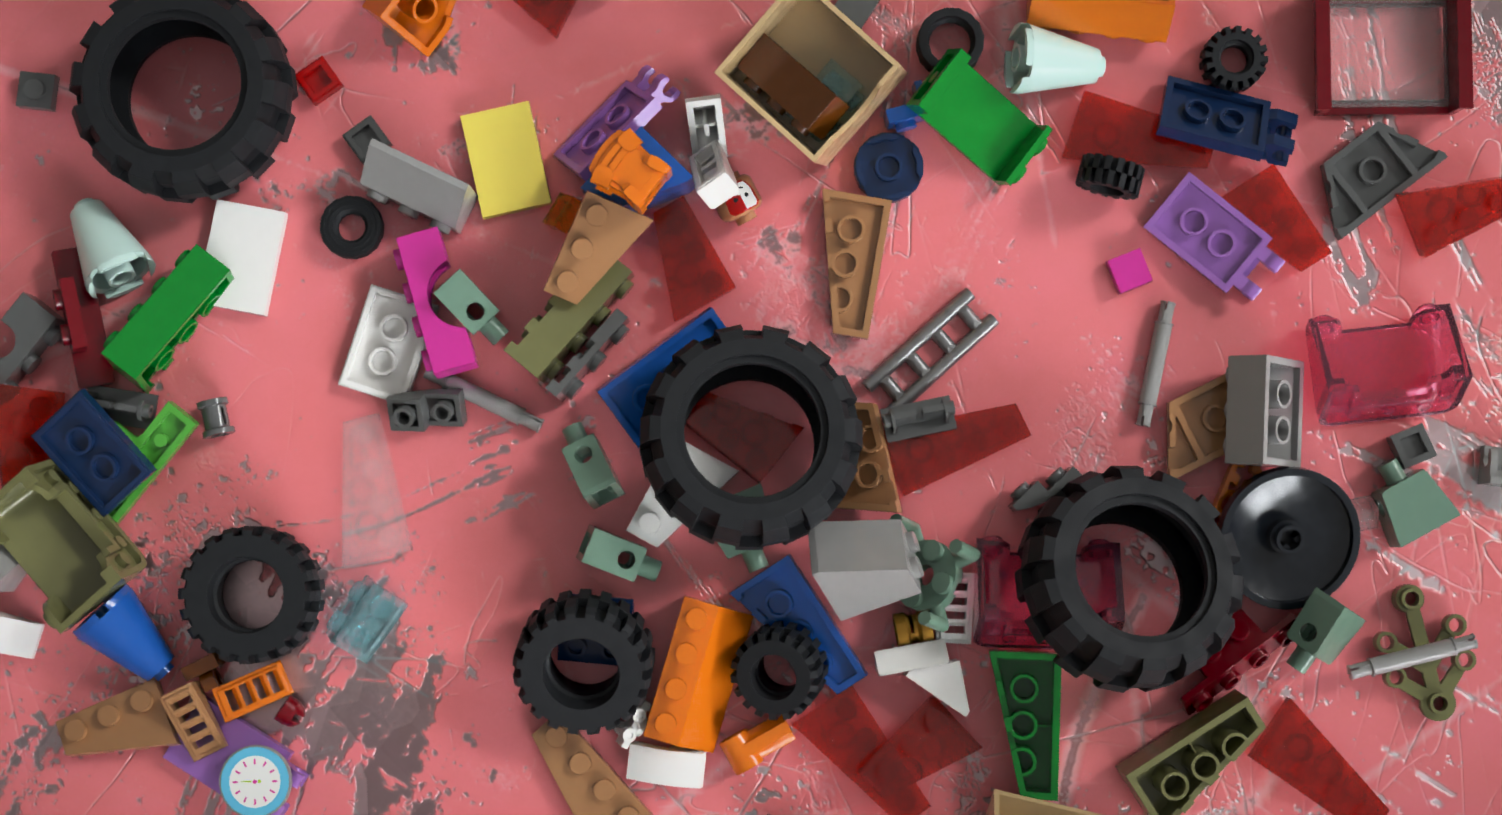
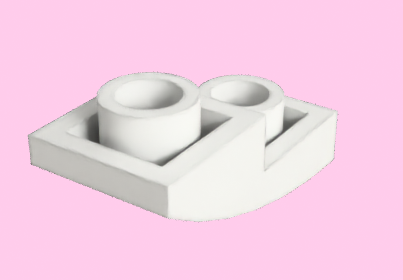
[626,741,707,789]

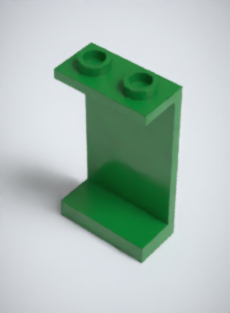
[906,48,1053,186]

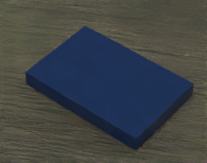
[31,388,157,517]

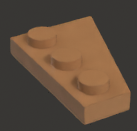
[543,190,654,305]
[836,402,902,513]
[55,678,181,757]

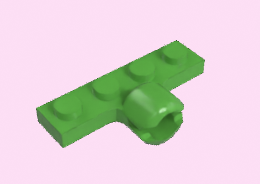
[109,401,200,525]

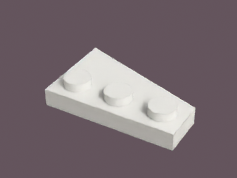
[626,442,739,548]

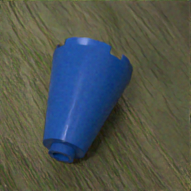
[73,584,174,682]

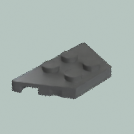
[1320,121,1448,240]

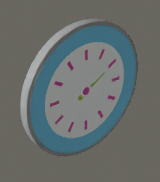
[219,745,292,815]

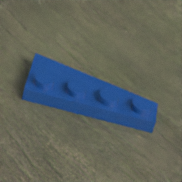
[596,307,726,448]
[729,554,868,694]

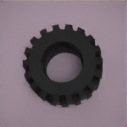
[730,621,828,720]

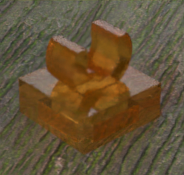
[543,192,581,234]

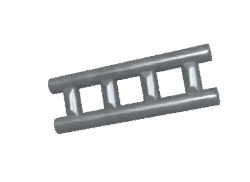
[862,288,999,408]

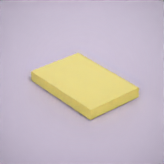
[460,101,552,220]

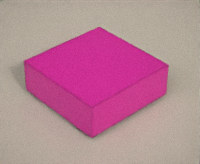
[1105,248,1153,295]

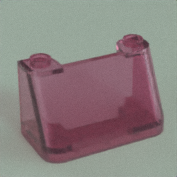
[1305,303,1473,426]
[973,536,1125,649]

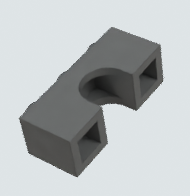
[0,292,65,405]

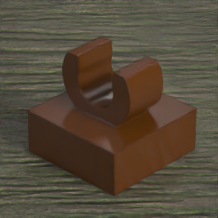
[180,653,226,692]

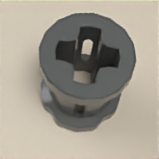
[196,397,235,439]

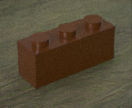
[737,33,850,140]

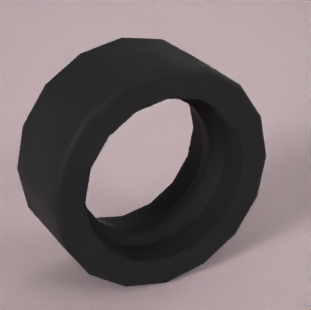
[916,8,984,72]

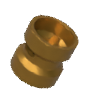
[892,610,934,647]

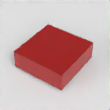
[296,56,344,106]

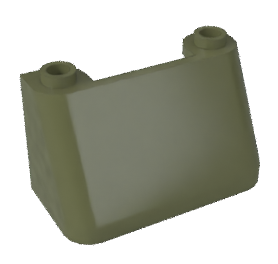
[0,459,147,634]

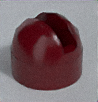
[274,695,305,727]

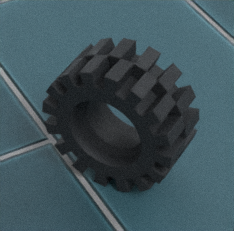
[1199,26,1268,93]
[1076,153,1145,200]

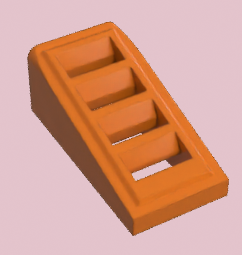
[212,660,294,723]

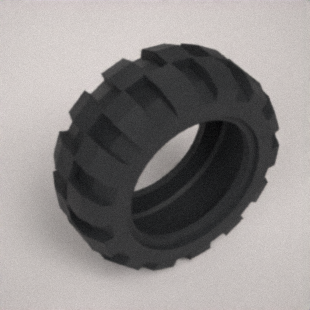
[69,0,298,203]
[640,324,863,550]
[1015,466,1244,693]

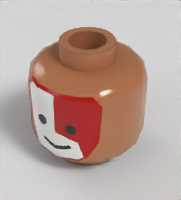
[716,171,762,226]

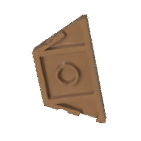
[1166,374,1228,478]

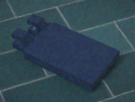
[1156,76,1298,167]

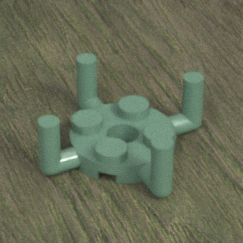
[890,514,980,632]

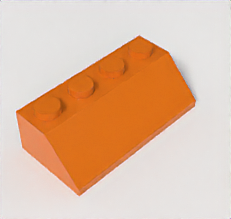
[1026,0,1176,43]
[643,596,753,753]

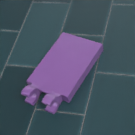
[553,65,681,182]
[1143,172,1285,301]
[163,696,310,815]

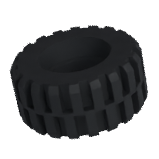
[178,526,326,664]
[513,589,655,735]

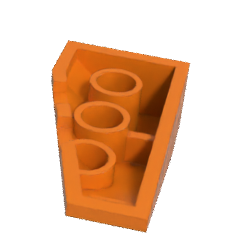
[362,0,456,57]

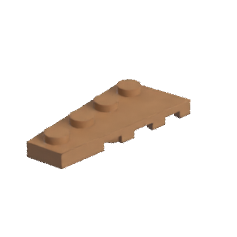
[822,188,892,340]
[532,721,653,815]

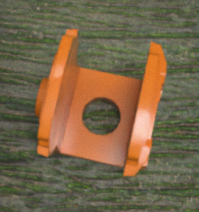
[589,128,673,215]

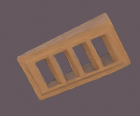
[159,681,229,762]

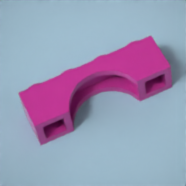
[393,227,479,379]

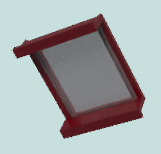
[1313,0,1474,116]

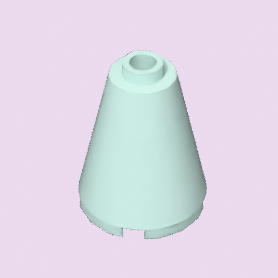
[1004,22,1106,94]
[70,198,156,299]

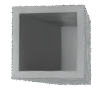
[808,519,924,621]

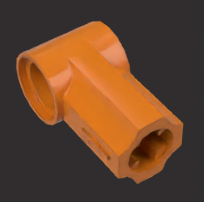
[719,714,796,775]

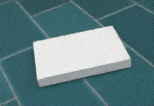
[206,199,288,316]
[338,284,440,400]

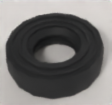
[320,196,384,259]

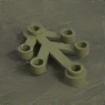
[1373,584,1476,721]

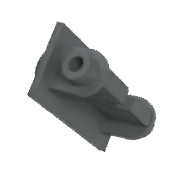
[87,386,159,429]
[880,395,957,443]

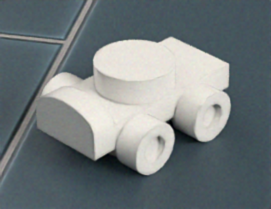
[613,700,652,749]

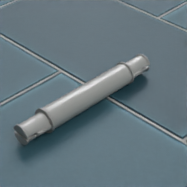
[1135,300,1176,427]
[423,370,544,433]
[1346,633,1478,680]

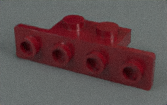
[51,247,115,389]
[1180,609,1297,715]

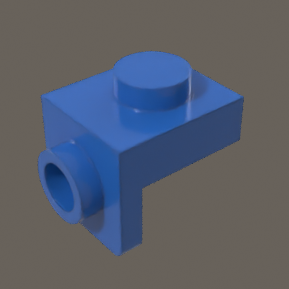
[883,80,924,133]

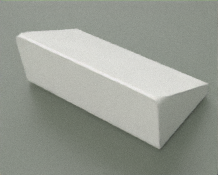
[874,638,949,676]

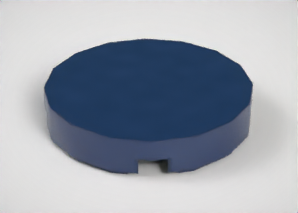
[854,133,923,203]

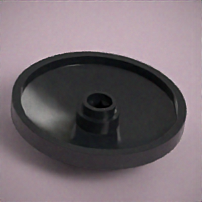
[1218,467,1360,610]

